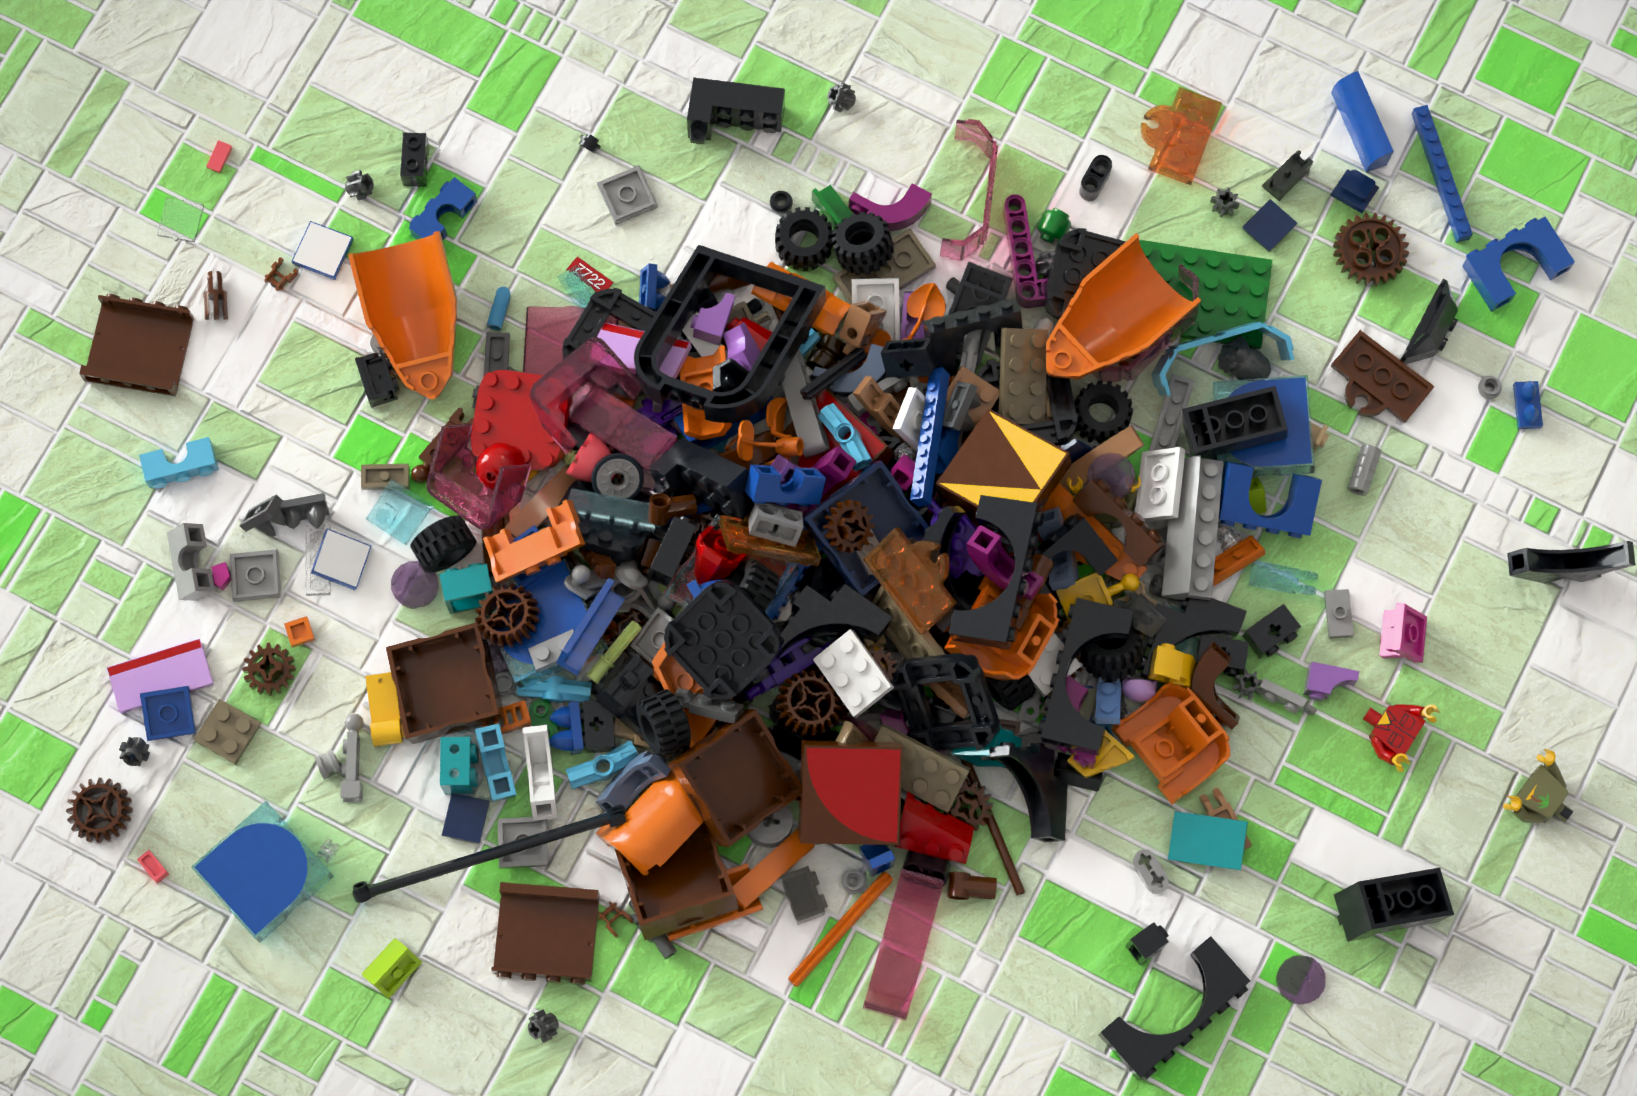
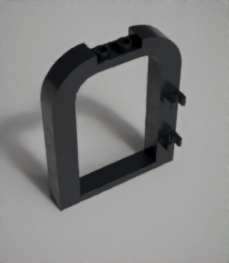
[634,245,827,423]

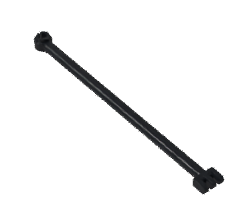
[352,805,626,903]

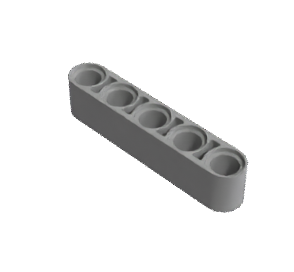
[782,349,830,459]

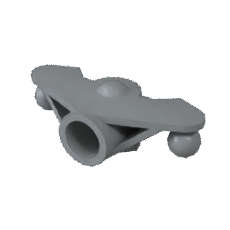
[564,558,676,618]

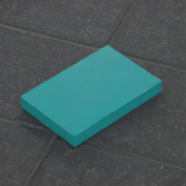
[1168,811,1248,870]

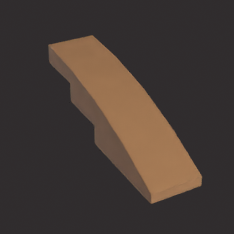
[853,376,917,457]
[1060,426,1144,492]
[504,465,578,538]

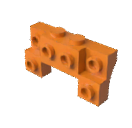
[483,499,585,583]

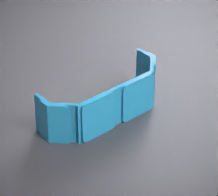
[1151,322,1294,396]

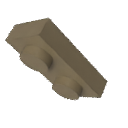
[361,464,410,490]

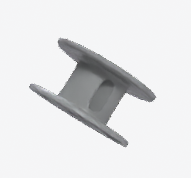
[747,805,793,848]

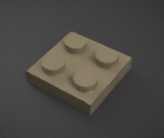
[193,699,262,765]

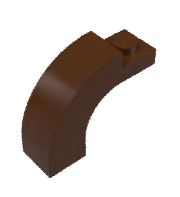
[1192,641,1240,730]

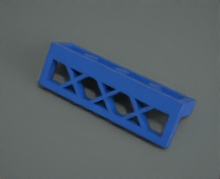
[556,578,625,675]

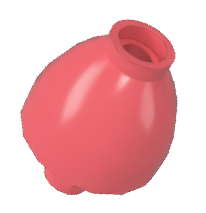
[566,433,616,482]

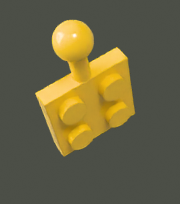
[1055,572,1140,624]

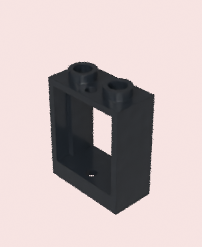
[647,516,696,587]

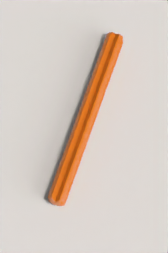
[788,871,893,987]

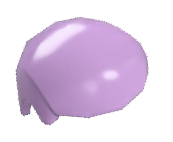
[1121,677,1158,702]

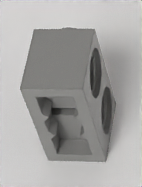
[748,502,803,547]

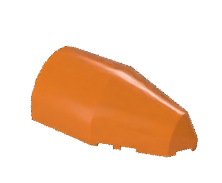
[348,231,458,399]
[1046,233,1201,380]

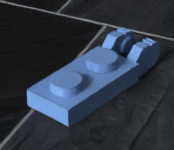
[1095,677,1121,724]

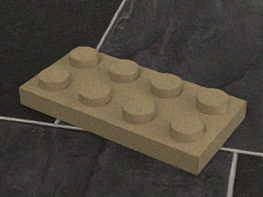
[833,228,936,304]
[999,328,1048,424]
[872,580,945,660]
[874,723,971,812]

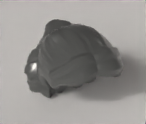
[1218,337,1271,385]

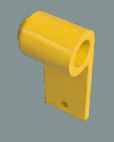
[365,672,405,747]

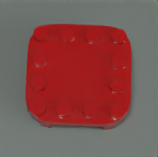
[471,370,573,472]

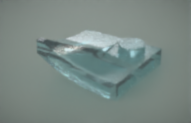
[366,479,434,545]

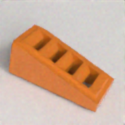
[482,700,532,734]

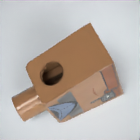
[839,301,887,355]

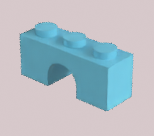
[139,437,219,489]
[475,723,516,803]

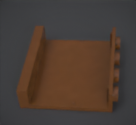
[79,294,194,397]
[491,882,600,985]

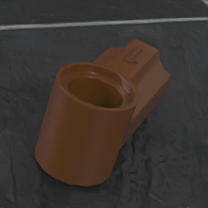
[648,493,697,526]
[947,872,997,900]

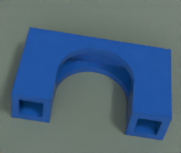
[1462,216,1575,312]
[1218,461,1322,538]

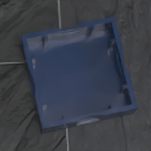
[803,461,929,596]

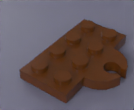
[1330,330,1435,423]

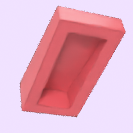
[206,140,232,173]
[137,850,169,884]

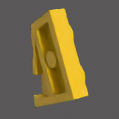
[1067,725,1135,778]

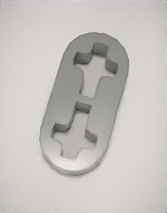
[1133,849,1169,894]

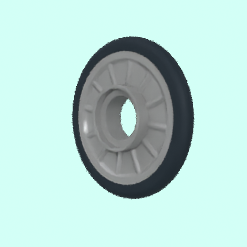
[591,453,644,504]

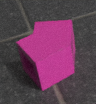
[211,562,231,591]

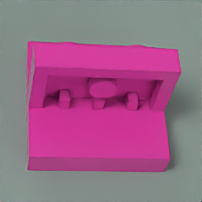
[1379,603,1427,663]

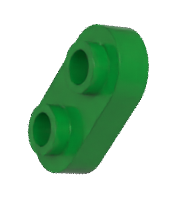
[529,699,558,747]

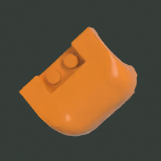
[944,576,1059,681]
[1111,682,1231,805]
[595,765,703,875]

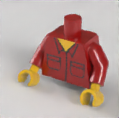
[1363,704,1440,772]

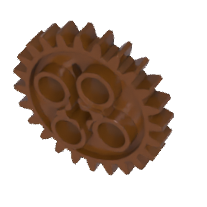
[1333,212,1409,286]

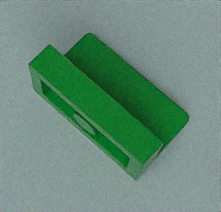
[812,184,852,230]

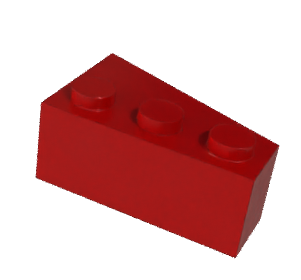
[894,792,974,864]

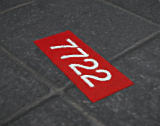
[566,256,614,292]

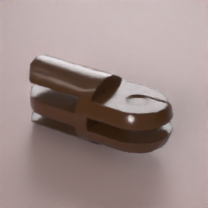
[203,270,228,320]

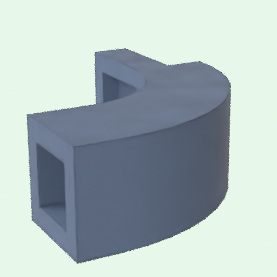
[812,344,887,397]
[1038,507,1079,591]
[595,750,671,812]

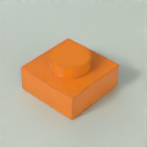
[284,616,315,648]

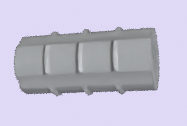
[1347,444,1382,496]

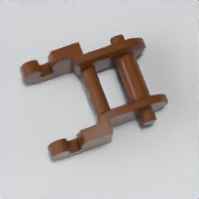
[264,257,299,292]
[597,901,634,938]

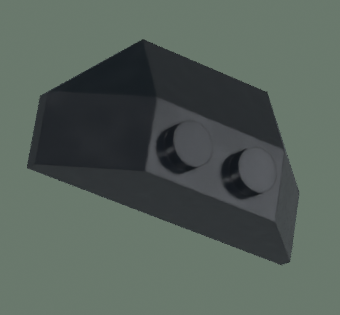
[1400,278,1458,364]

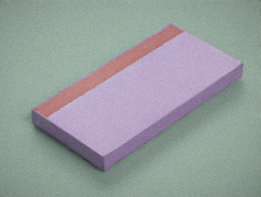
[586,322,692,379]
[107,638,214,714]

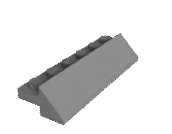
[1161,455,1223,600]

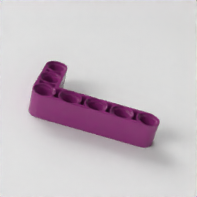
[1003,194,1048,308]

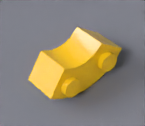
[1149,643,1196,691]

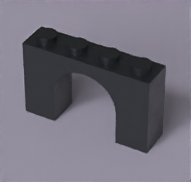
[923,299,1023,377]
[1031,513,1118,612]

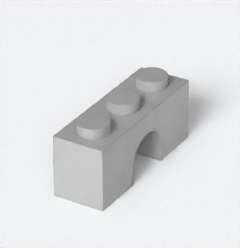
[167,523,215,601]

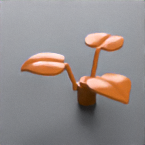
[860,283,954,386]
[737,397,804,466]

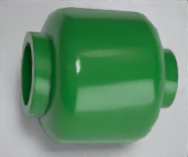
[1037,208,1071,244]

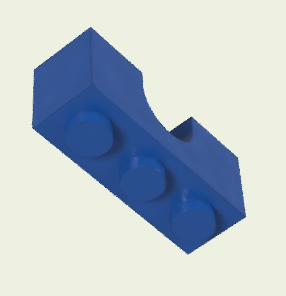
[409,177,478,240]
[745,465,826,507]

